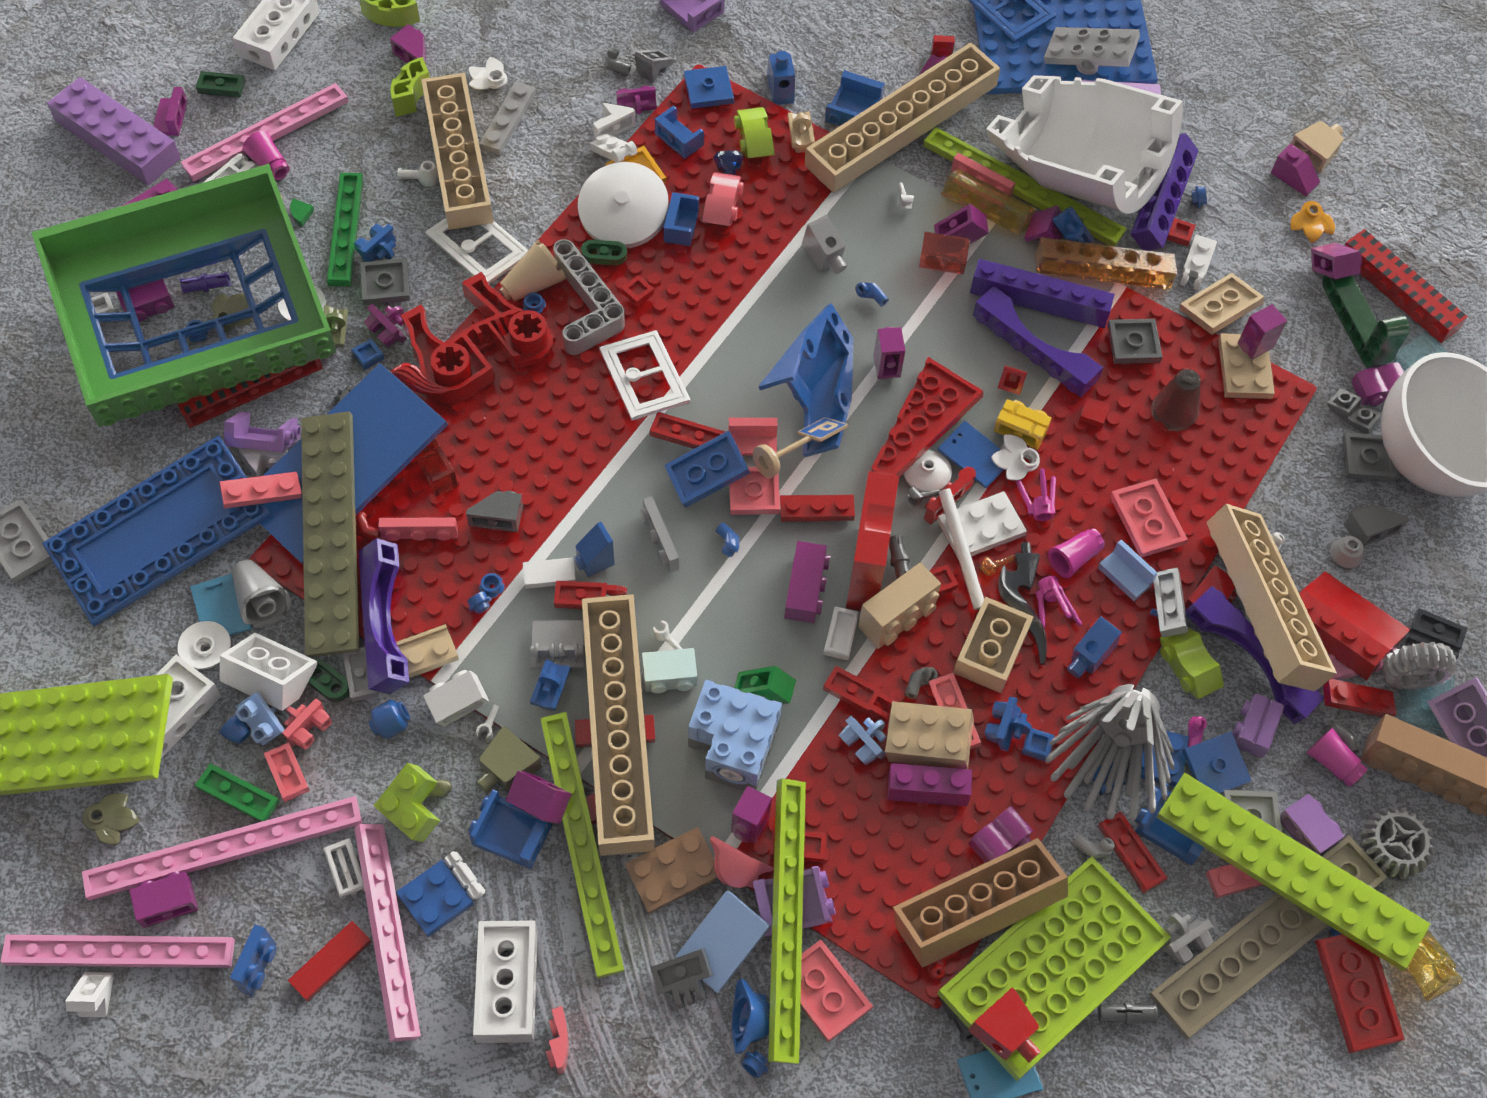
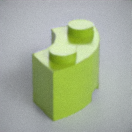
[359,0,420,27]
[390,57,430,117]
[734,107,774,158]
[1160,628,1224,699]

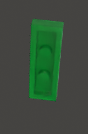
[195,763,280,822]

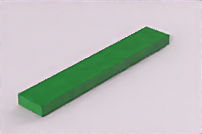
[327,173,364,286]

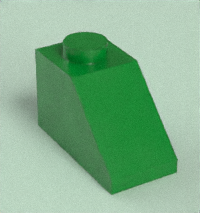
[734,666,796,704]

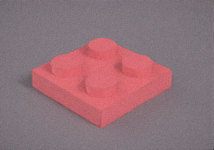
[729,467,780,515]

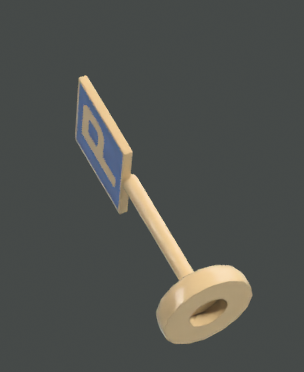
[753,417,848,478]

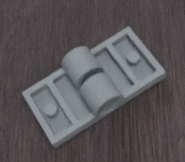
[1044,27,1140,75]

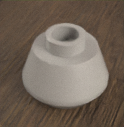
[1330,536,1364,568]

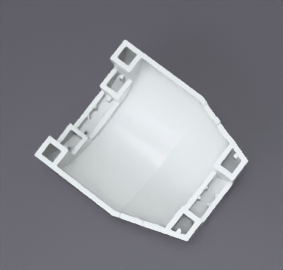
[986,76,1183,214]

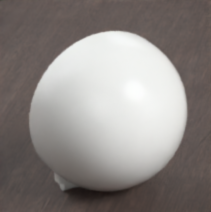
[1381,352,1487,497]

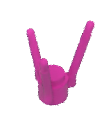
[1015,469,1056,521]
[1035,576,1082,628]

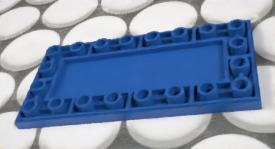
[260,363,448,565]
[42,435,272,627]

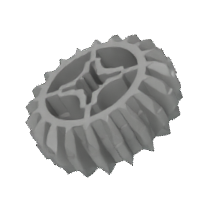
[1382,642,1457,691]
[1360,806,1437,879]

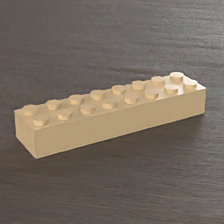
[421,73,494,230]
[1206,504,1337,691]

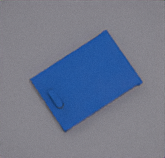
[937,420,1004,488]

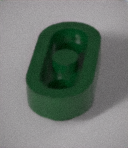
[581,240,627,265]
[307,659,349,702]

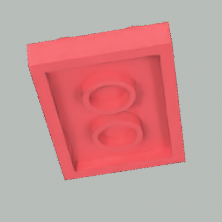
[1110,479,1188,558]
[800,940,873,1043]

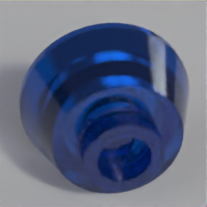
[713,151,744,175]

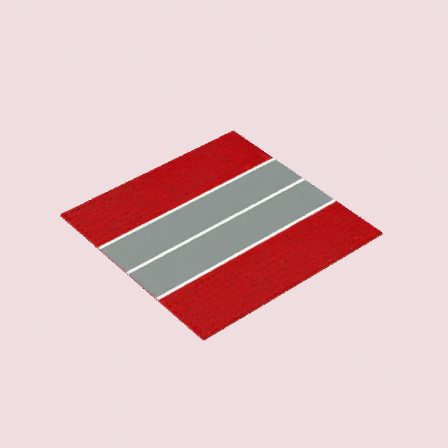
[248,64,1317,1009]

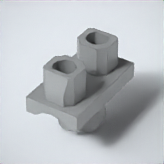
[1160,913,1214,964]

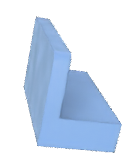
[1098,540,1157,601]

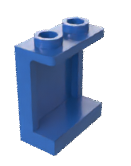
[825,70,885,126]
[1135,783,1204,866]
[468,790,553,869]

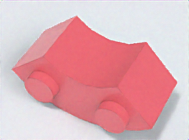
[702,172,744,226]

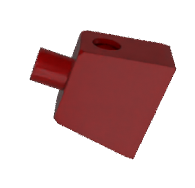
[968,987,1041,1063]

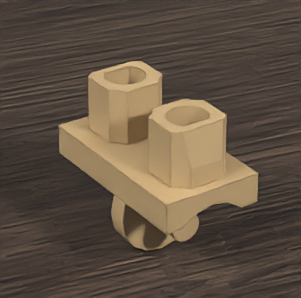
[788,111,815,153]

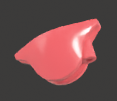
[710,836,774,889]

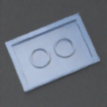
[675,890,771,993]

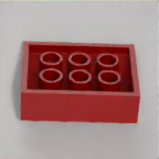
[1299,571,1410,681]

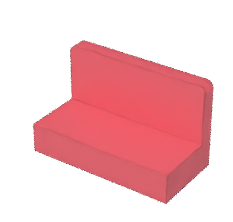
[728,418,778,455]

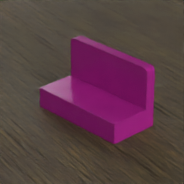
[153,87,188,136]
[1024,205,1063,251]

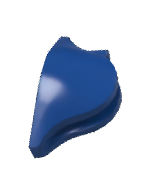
[732,979,770,1054]

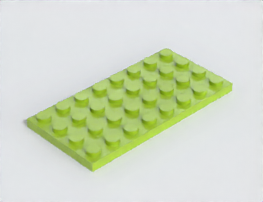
[0,674,173,796]
[937,857,1171,1081]

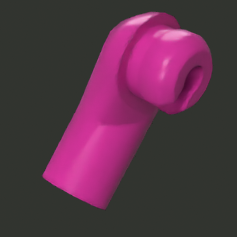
[1187,716,1207,748]

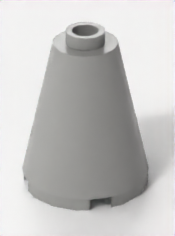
[232,560,291,628]

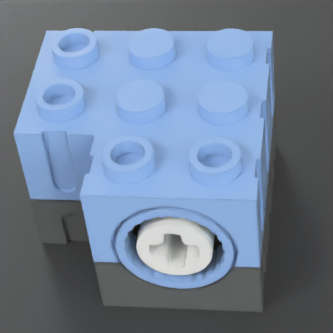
[688,680,782,791]

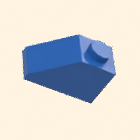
[574,521,615,577]

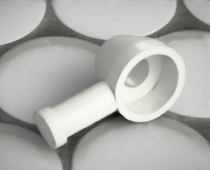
[397,161,440,187]

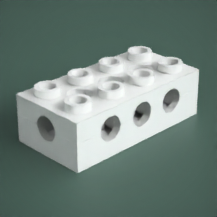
[233,0,320,70]
[156,655,221,758]
[473,921,538,1043]

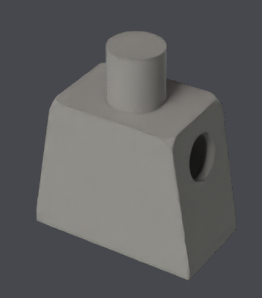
[801,215,847,274]

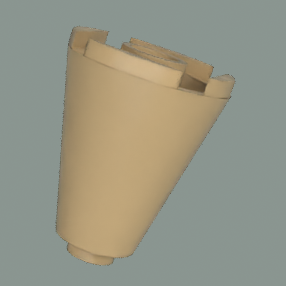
[499,240,566,302]

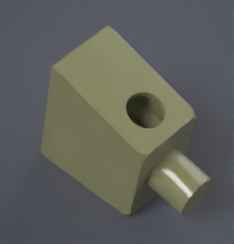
[476,726,542,793]

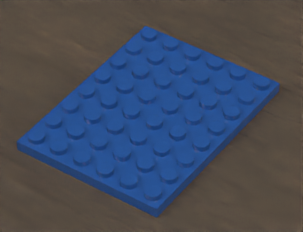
[972,0,1158,95]

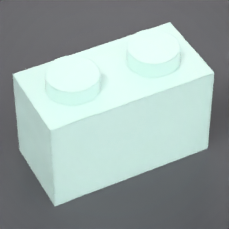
[642,648,697,694]

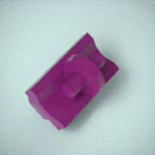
[616,85,657,115]
[363,304,407,347]

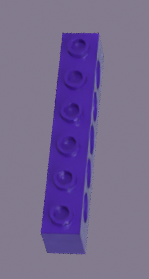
[1130,133,1199,252]

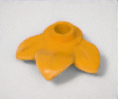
[1290,201,1335,243]

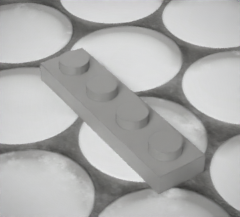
[479,81,536,155]

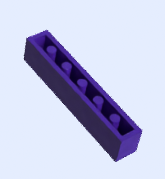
[970,258,1115,328]

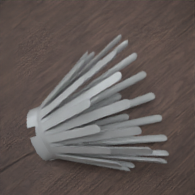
[1046,684,1174,820]

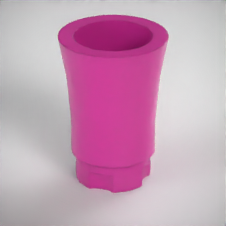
[242,131,290,181]
[1048,529,1105,578]
[1306,728,1368,787]

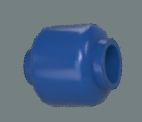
[369,699,410,739]

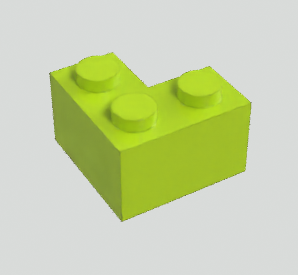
[373,763,441,842]

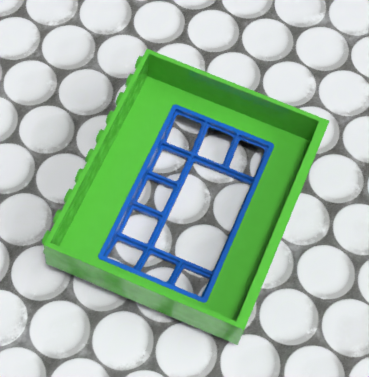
[31,164,336,427]

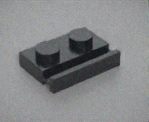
[1406,608,1468,660]

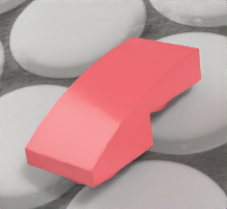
[546,1006,569,1075]

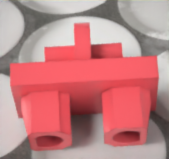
[282,698,332,750]

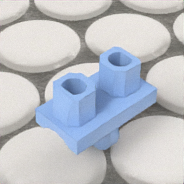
[235,691,285,745]
[839,716,886,765]

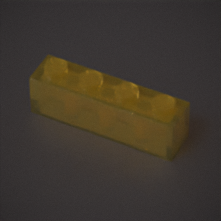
[941,169,1036,235]

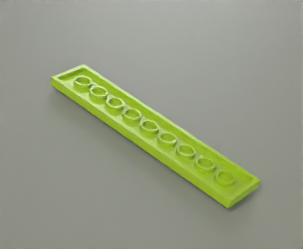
[1156,772,1431,971]

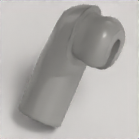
[1072,834,1115,859]

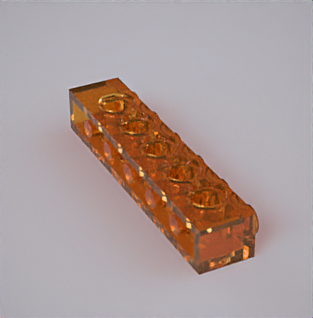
[1035,237,1177,290]

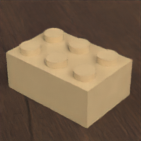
[858,562,941,649]
[953,597,1033,693]
[885,702,974,769]

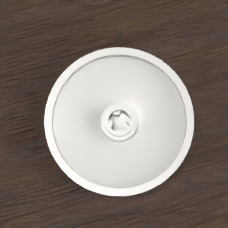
[578,162,669,248]

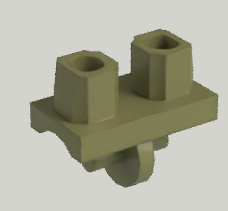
[323,305,348,350]

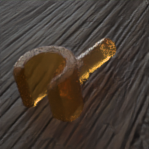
[979,555,1014,576]

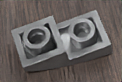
[1327,388,1382,434]

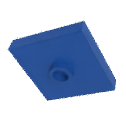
[684,66,734,109]
[1182,731,1252,793]

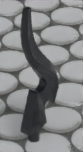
[998,542,1047,665]

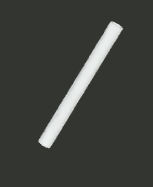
[939,489,984,610]

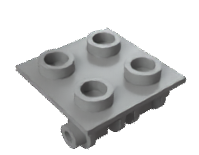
[530,620,584,669]

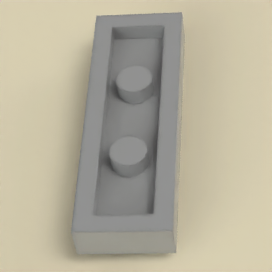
[640,496,679,572]
[1154,568,1188,637]

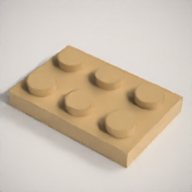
[1180,273,1264,335]
[1218,333,1275,399]

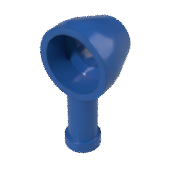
[219,715,251,744]

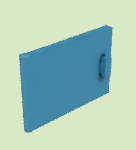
[190,573,252,636]
[956,1050,1044,1098]

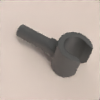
[905,487,940,506]

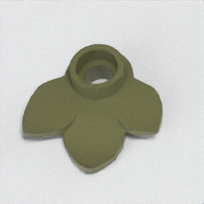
[212,293,253,332]
[82,793,139,845]

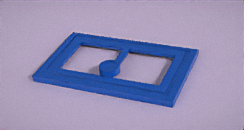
[968,0,1056,43]

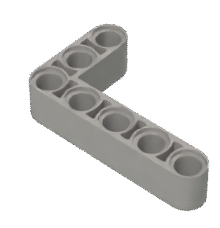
[554,239,625,355]

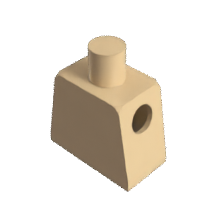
[1291,121,1344,173]

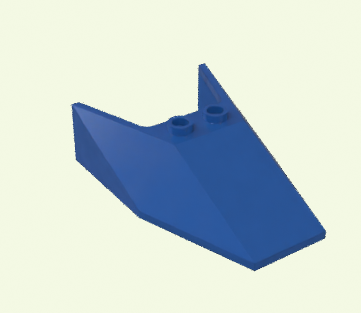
[758,303,854,457]

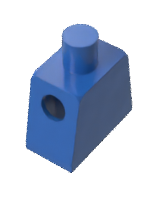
[767,50,795,105]
[1067,616,1122,678]

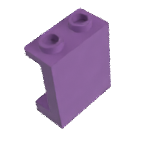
[660,0,725,33]
[224,411,301,452]
[753,866,836,938]

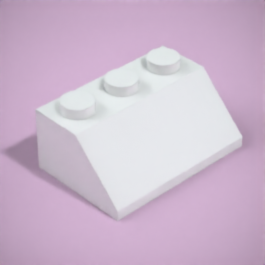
[220,633,317,711]

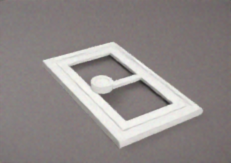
[425,218,528,284]
[599,331,691,420]

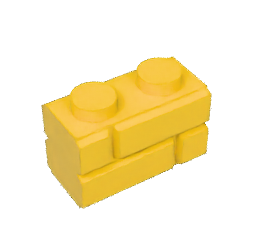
[994,399,1052,450]

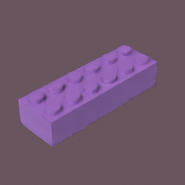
[47,77,181,186]

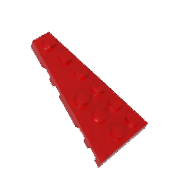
[871,357,984,477]

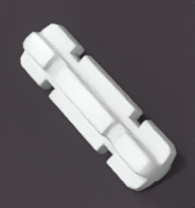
[444,851,485,900]

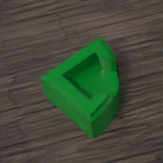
[290,198,314,227]

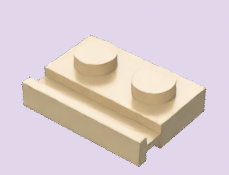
[396,624,459,678]

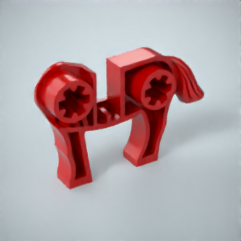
[390,272,553,404]

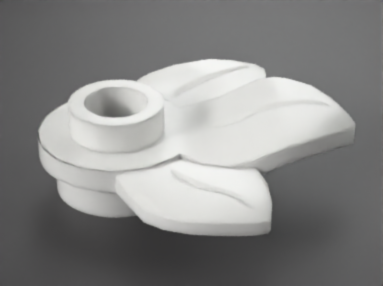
[469,57,508,90]
[991,435,1040,480]

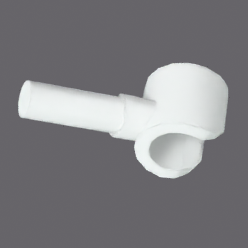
[898,182,913,209]
[653,621,682,650]
[476,705,499,743]

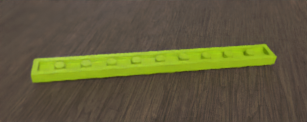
[923,127,1127,248]
[540,712,625,979]
[768,778,806,1064]

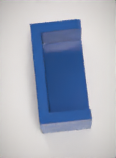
[655,106,704,159]
[664,192,699,246]

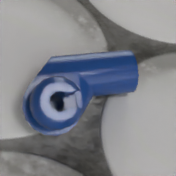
[855,282,889,307]
[716,522,740,557]

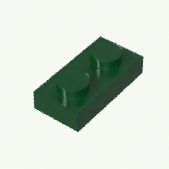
[195,71,245,98]

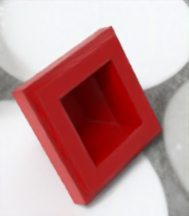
[997,366,1027,395]

